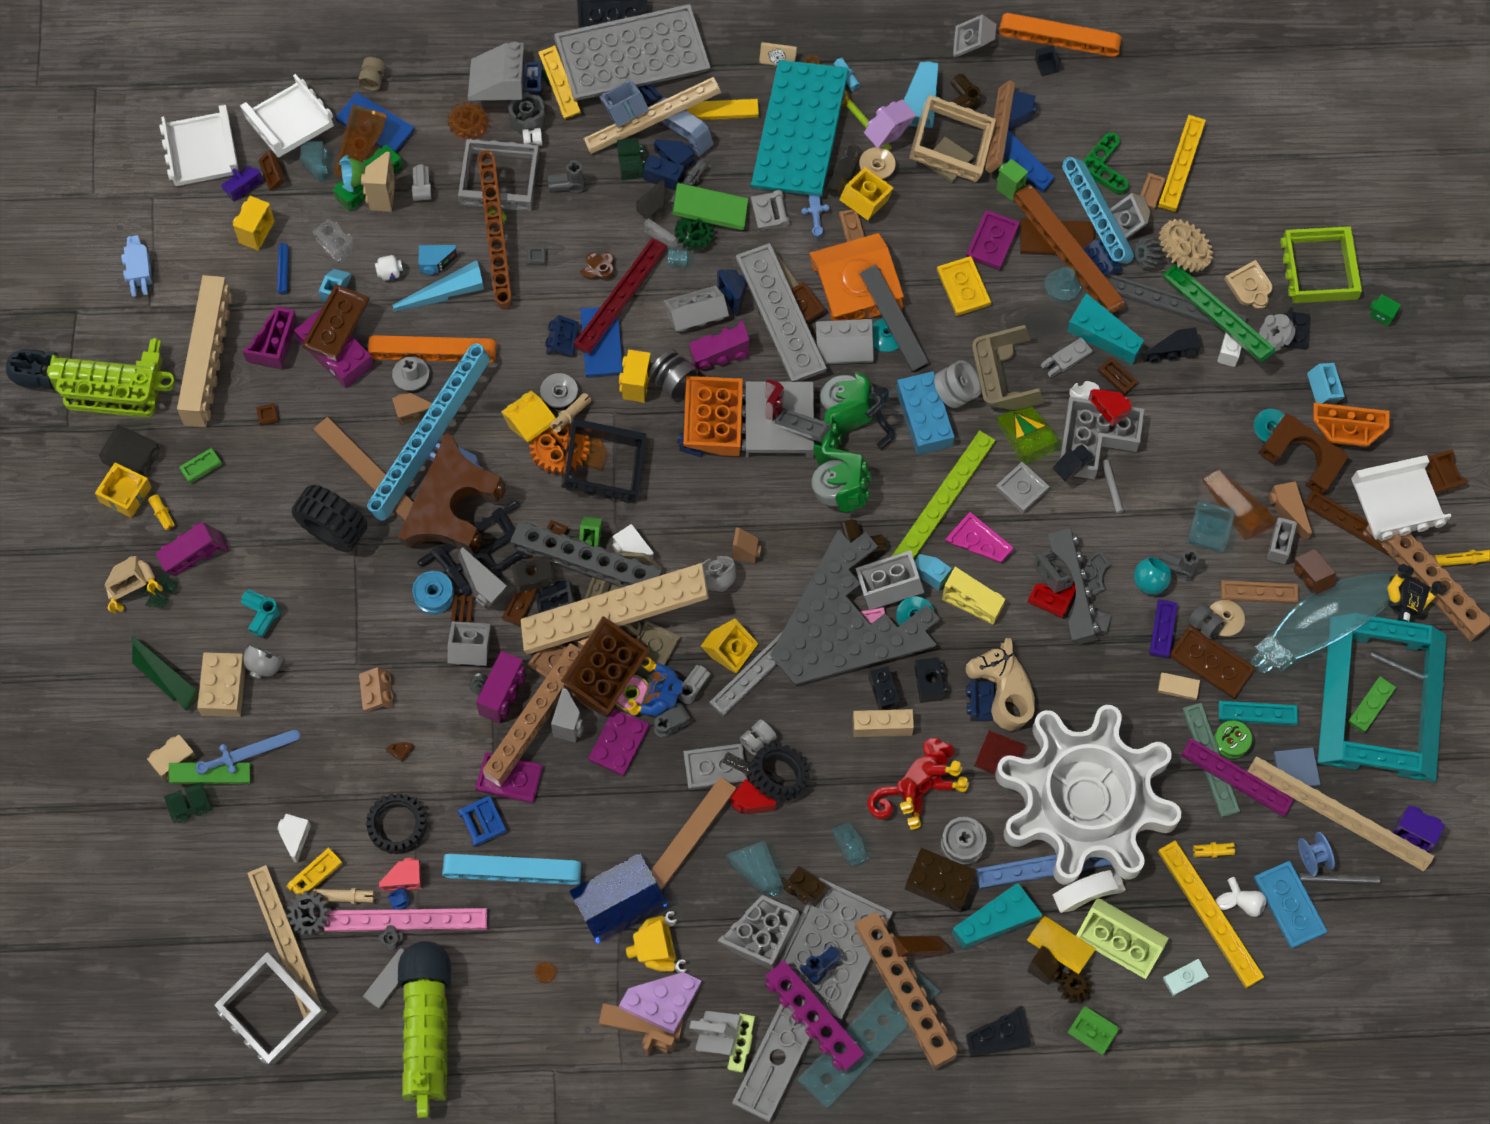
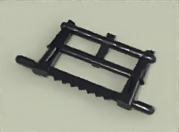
[417,501,531,596]

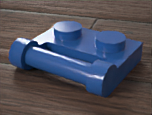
[458,796,506,847]

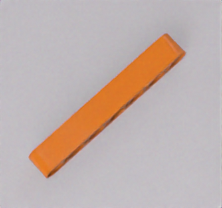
[999,13,1122,57]
[368,335,497,363]

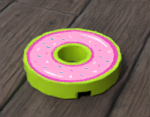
[615,675,648,713]

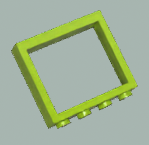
[1280,226,1362,303]

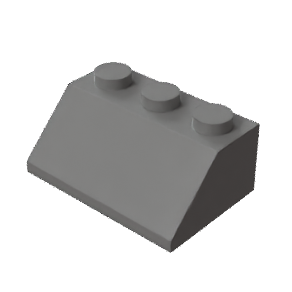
[664,286,729,332]
[816,319,874,364]
[856,550,924,610]

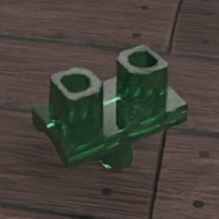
[143,572,177,609]

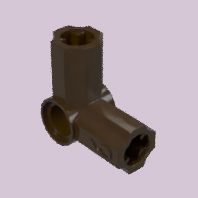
[951,74,981,109]
[841,519,886,555]

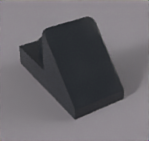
[1053,444,1095,482]

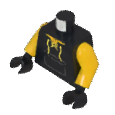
[1387,564,1447,622]

